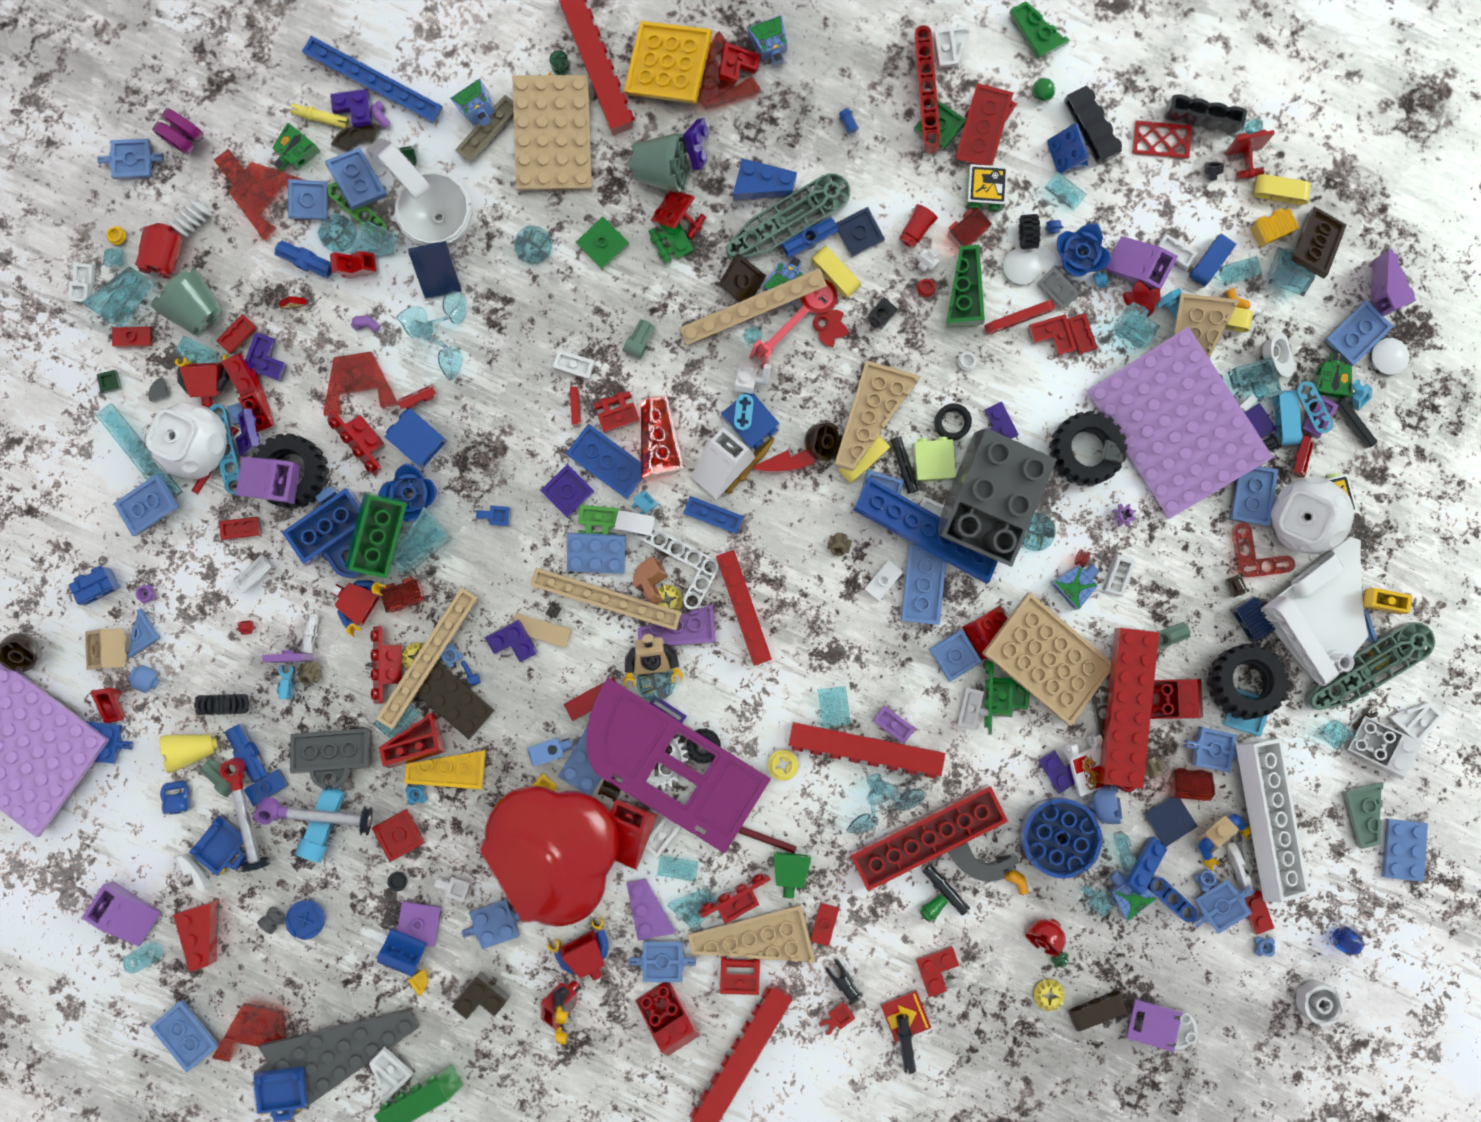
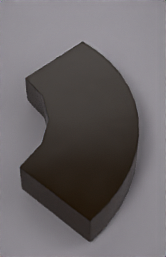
[331,123,382,152]

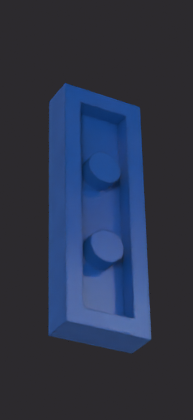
[683,496,744,535]
[1125,836,1167,895]

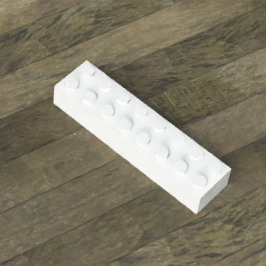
[1236,738,1309,902]

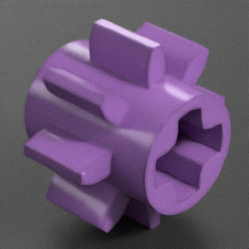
[1112,504,1136,527]

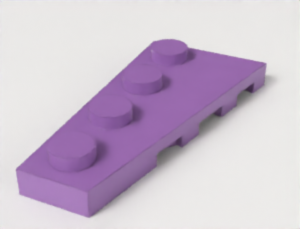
[638,604,716,646]

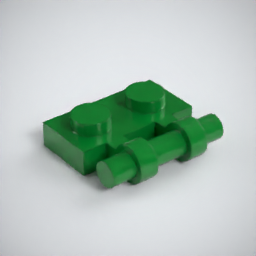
[648,222,694,265]

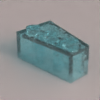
[81,266,154,327]
[392,507,453,575]

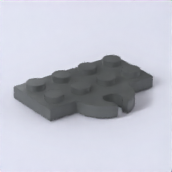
[290,728,370,790]

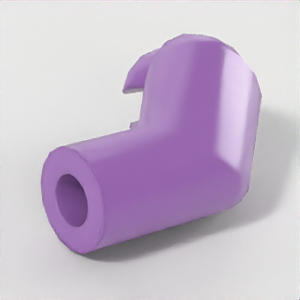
[371,101,391,129]
[351,315,381,333]

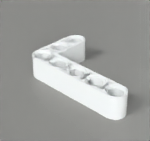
[366,137,431,200]
[634,527,719,610]

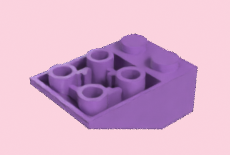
[1105,236,1178,290]
[1370,249,1416,316]
[235,457,301,504]
[82,881,162,946]

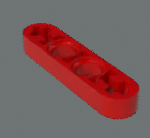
[984,300,1056,335]

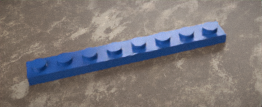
[302,36,443,124]

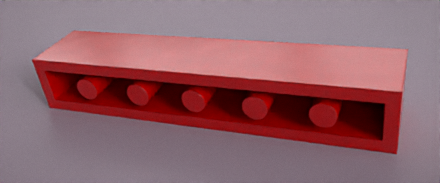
[716,550,772,666]

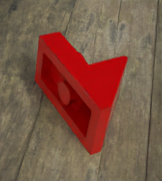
[90,687,125,723]

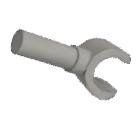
[1230,833,1245,860]

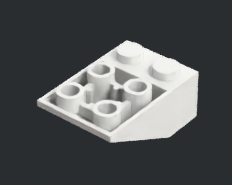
[690,427,756,500]
[1347,716,1422,780]

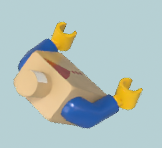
[1197,813,1251,871]

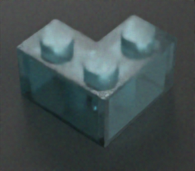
[1112,302,1160,349]
[1228,357,1283,403]

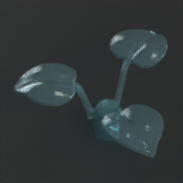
[396,291,467,380]
[846,774,927,833]

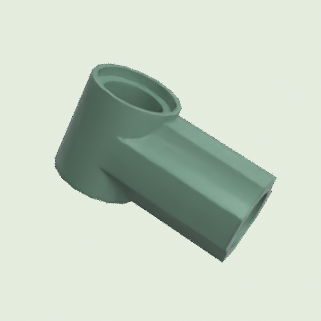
[622,319,655,360]
[1158,622,1191,649]
[200,758,232,797]

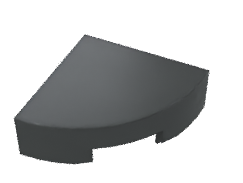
[148,377,170,402]
[1102,440,1123,464]

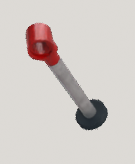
[220,757,270,872]

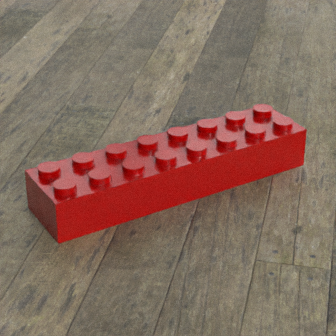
[1098,627,1159,789]
[849,784,1009,891]

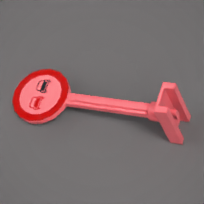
[749,279,838,370]

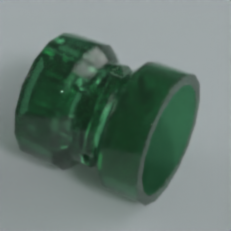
[549,50,570,75]

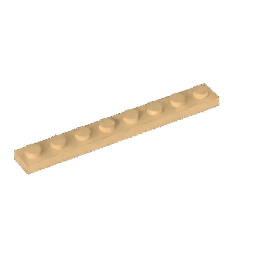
[679,268,827,346]
[530,567,682,631]
[376,587,478,730]

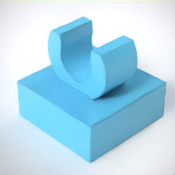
[632,490,658,514]

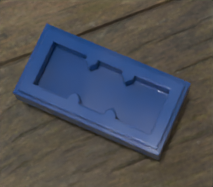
[244,769,288,806]

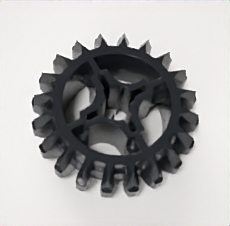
[194,694,249,715]

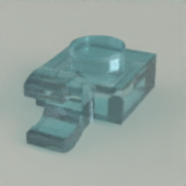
[1081,884,1116,918]

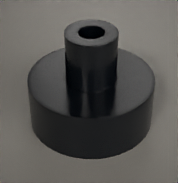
[1204,162,1224,181]

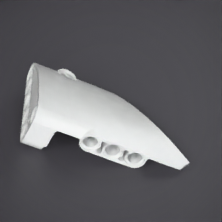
[1261,537,1368,686]

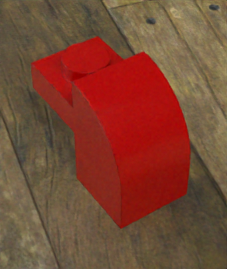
[330,251,377,278]

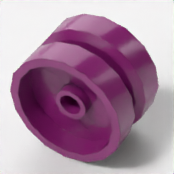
[151,107,204,156]

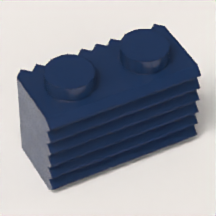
[1230,597,1276,642]

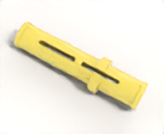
[290,103,349,129]

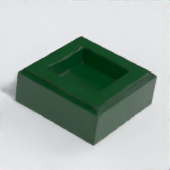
[96,370,122,394]

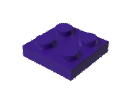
[540,464,595,518]

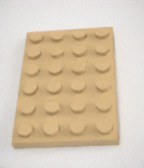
[512,75,592,190]
[982,592,1111,726]

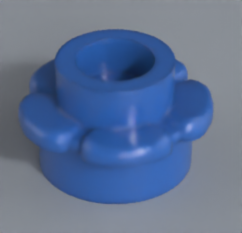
[1045,220,1064,234]

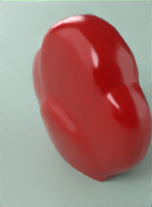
[479,786,619,927]

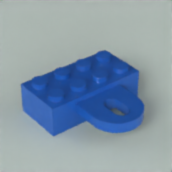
[282,488,363,578]

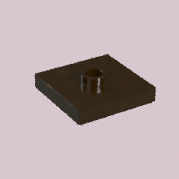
[717,254,766,303]

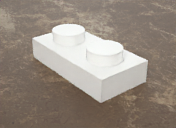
[553,349,595,380]

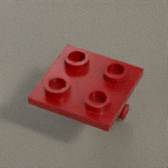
[1225,129,1275,179]
[650,191,707,240]

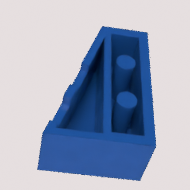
[733,158,797,201]

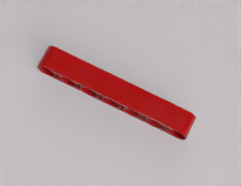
[914,25,940,154]

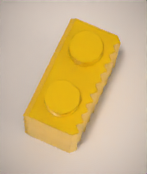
[1251,208,1300,248]
[1363,588,1413,615]

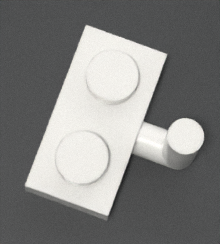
[734,361,771,394]
[958,687,999,730]

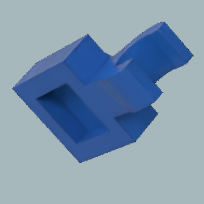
[476,506,510,527]

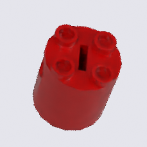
[135,223,183,279]

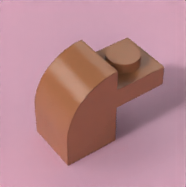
[633,556,668,604]

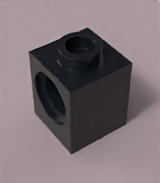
[868,297,898,330]

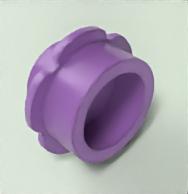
[135,585,155,604]

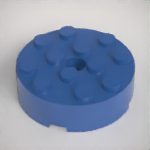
[1019,797,1102,878]

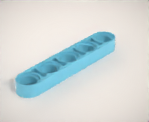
[209,404,240,495]

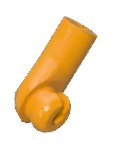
[1225,288,1251,309]
[1005,870,1029,895]

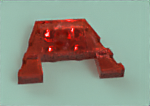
[698,31,761,109]
[228,162,305,241]
[323,351,398,417]
[212,1003,287,1062]

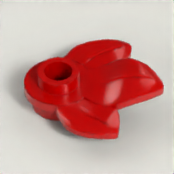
[1123,281,1161,317]
[812,309,849,347]

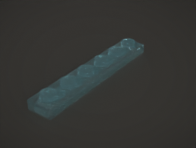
[95,403,183,499]

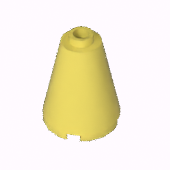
[160,734,218,773]

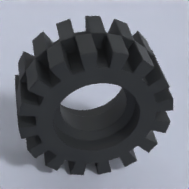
[1018,214,1041,249]
[686,728,721,764]

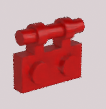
[594,391,640,433]

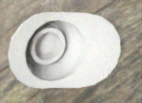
[1262,332,1295,378]

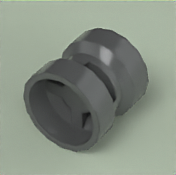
[257,906,286,934]

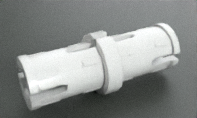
[300,613,320,653]

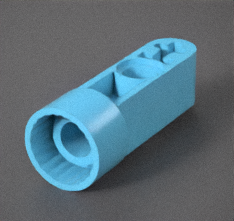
[295,785,345,863]

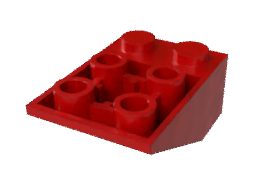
[1150,679,1203,719]
[611,799,658,870]
[635,982,701,1056]

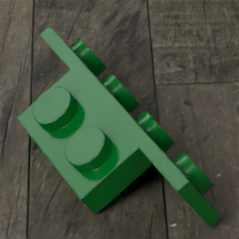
[984,660,1013,735]

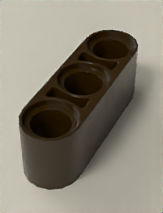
[1068,991,1128,1031]

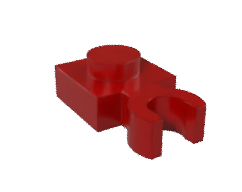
[819,1001,856,1035]

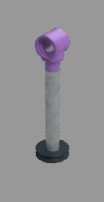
[254,797,373,836]

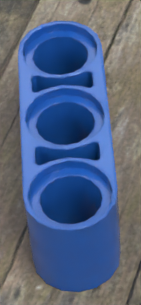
[1188,233,1236,287]
[1147,875,1197,922]

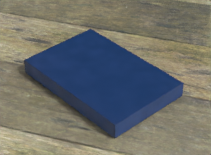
[408,241,462,299]

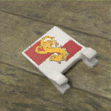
[1062,734,1109,797]

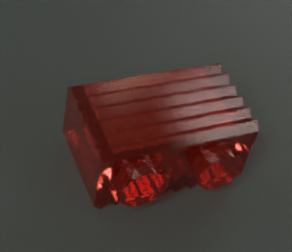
[947,207,992,250]
[380,577,426,613]
[1169,768,1215,801]

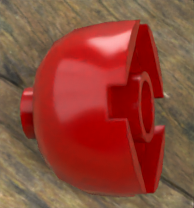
[1025,919,1066,957]

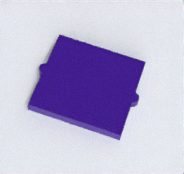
[1244,403,1277,439]

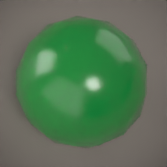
[1031,77,1056,102]

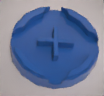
[285,900,326,940]

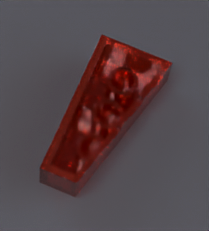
[641,395,684,479]

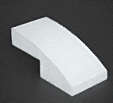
[68,262,96,303]
[614,510,656,536]
[177,854,212,892]

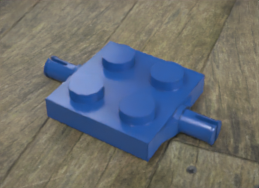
[85,721,133,764]

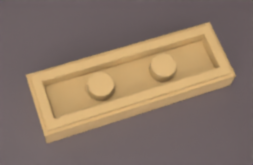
[513,613,572,648]

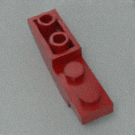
[221,353,274,432]

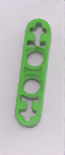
[327,182,388,238]

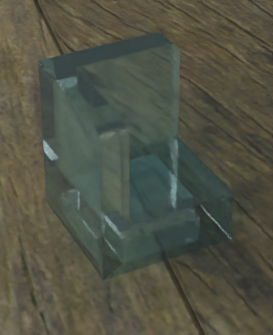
[1319,720,1356,749]

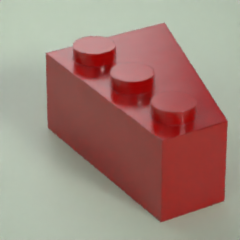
[379,712,445,768]
[173,899,219,972]

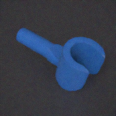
[461,660,481,685]

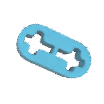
[734,394,754,431]

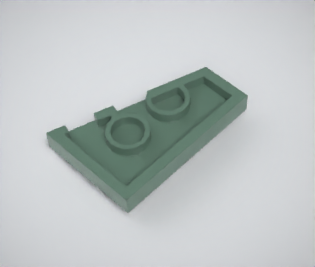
[1343,782,1384,849]

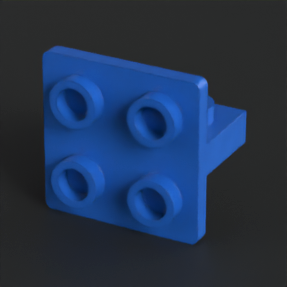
[1047,124,1089,175]
[376,929,427,977]

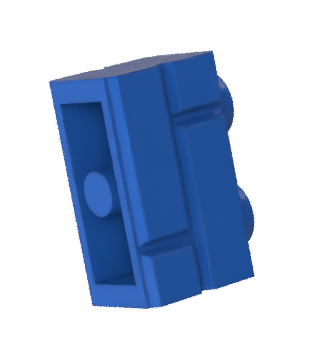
[68,566,120,606]

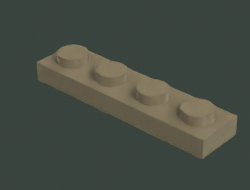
[455,95,514,164]

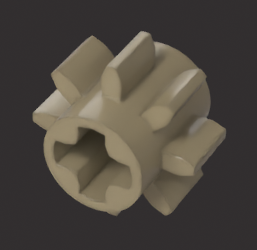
[827,533,852,556]
[297,661,322,685]
[1145,756,1166,779]

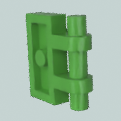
[578,505,619,534]

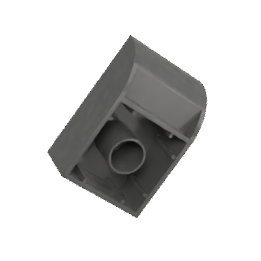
[938,428,1057,567]

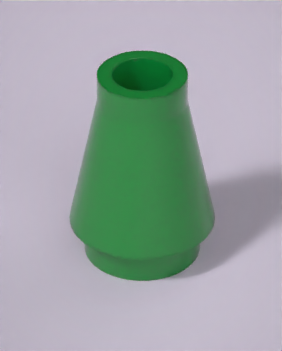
[919,894,948,923]

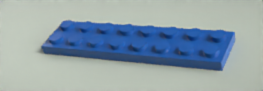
[853,478,998,584]

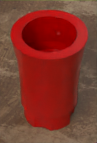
[899,204,938,249]

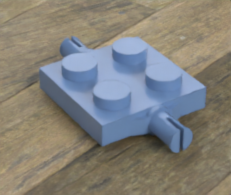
[97,138,164,179]
[1183,727,1238,772]
[1193,879,1255,934]
[462,898,520,949]
[629,941,696,982]

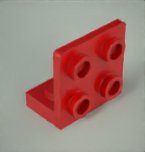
[962,606,1008,660]

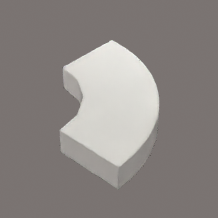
[1227,842,1252,896]

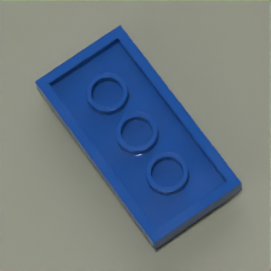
[566,423,650,499]

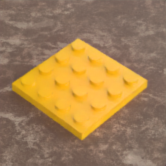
[624,21,713,104]

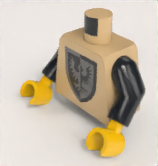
[623,634,683,688]

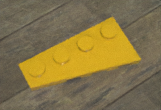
[404,750,486,789]

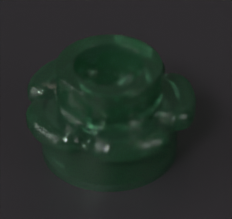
[1051,951,1069,968]

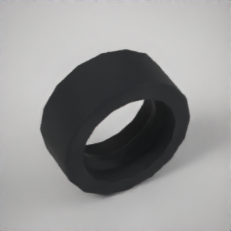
[934,403,972,441]

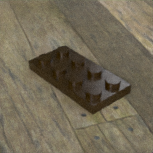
[1291,206,1347,279]
[417,660,495,740]

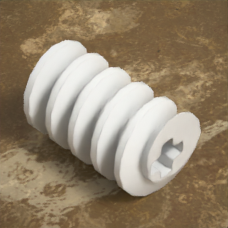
[167,196,212,237]

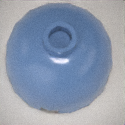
[1090,785,1122,825]

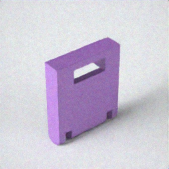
[1126,998,1183,1052]

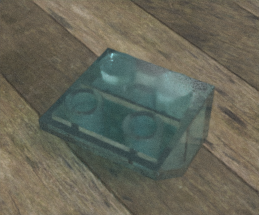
[1268,247,1316,296]

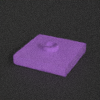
[262,650,313,663]
[397,901,442,947]

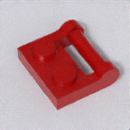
[720,957,760,995]

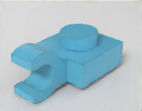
[1352,379,1372,411]
[277,665,295,699]

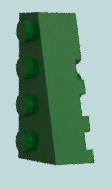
[946,245,985,328]
[374,1065,464,1122]

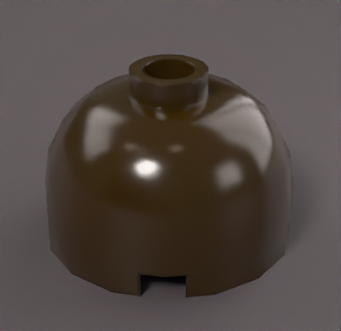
[804,422,842,461]
[0,633,40,672]

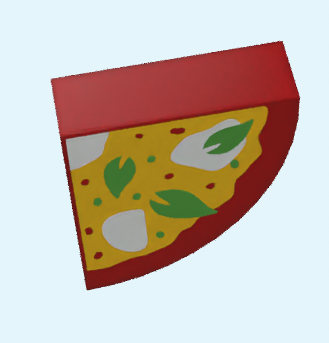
[279,296,307,309]

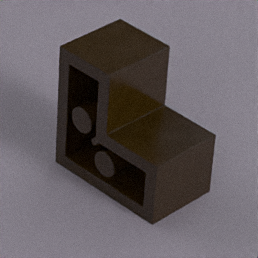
[451,971,510,1020]

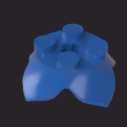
[1057,223,1111,277]
[378,463,437,522]

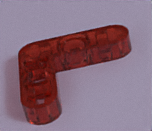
[1232,522,1295,578]

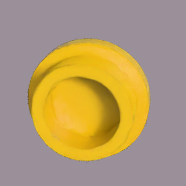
[106,226,127,245]

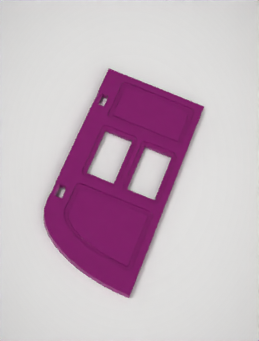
[586,677,771,853]

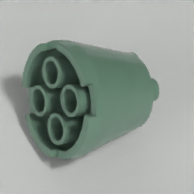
[629,133,690,193]
[151,267,222,337]

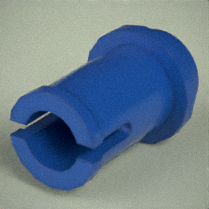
[839,108,859,134]

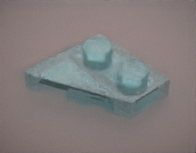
[350,219,399,255]
[667,887,718,931]

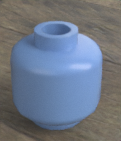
[127,665,160,693]

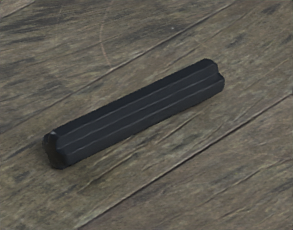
[1335,398,1377,448]

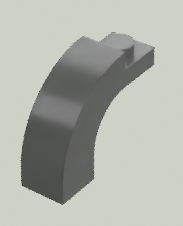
[949,842,1019,882]

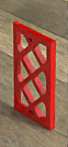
[1132,120,1192,159]

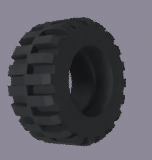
[1049,411,1127,486]
[251,433,329,509]
[1207,643,1290,720]

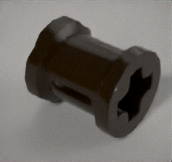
[1226,573,1250,597]
[598,780,621,802]

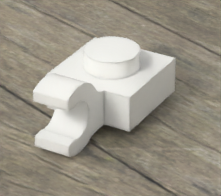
[434,876,471,902]

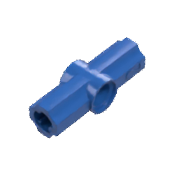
[781,217,839,259]
[274,240,332,279]
[224,724,268,783]

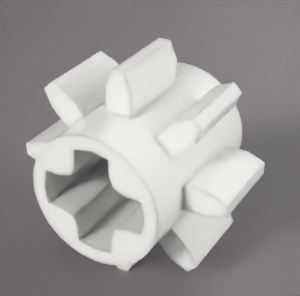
[917,248,940,272]

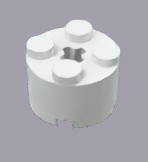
[1296,981,1345,1026]

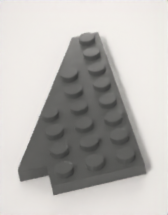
[253,1009,420,1117]

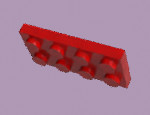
[955,83,1014,166]

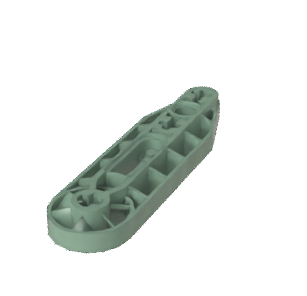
[726,173,850,261]
[1304,622,1435,710]

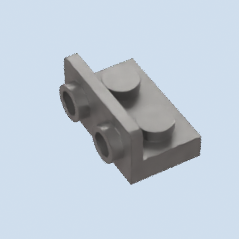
[1037,265,1082,310]

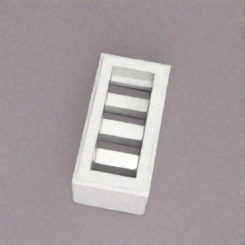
[1104,553,1136,597]

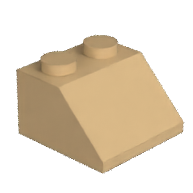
[85,628,127,670]

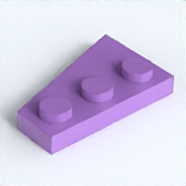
[626,878,676,941]

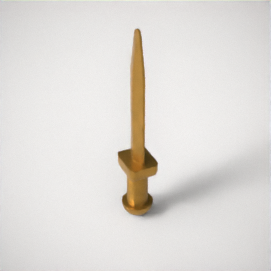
[724,437,774,494]

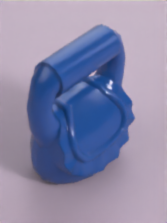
[160,780,189,815]

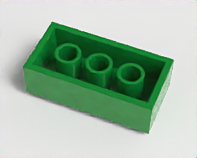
[345,491,407,579]

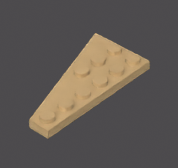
[1173,293,1239,358]
[834,360,921,471]
[688,904,816,963]

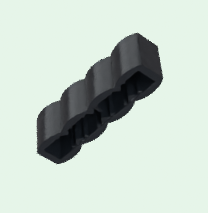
[1064,85,1122,165]
[1164,94,1247,133]

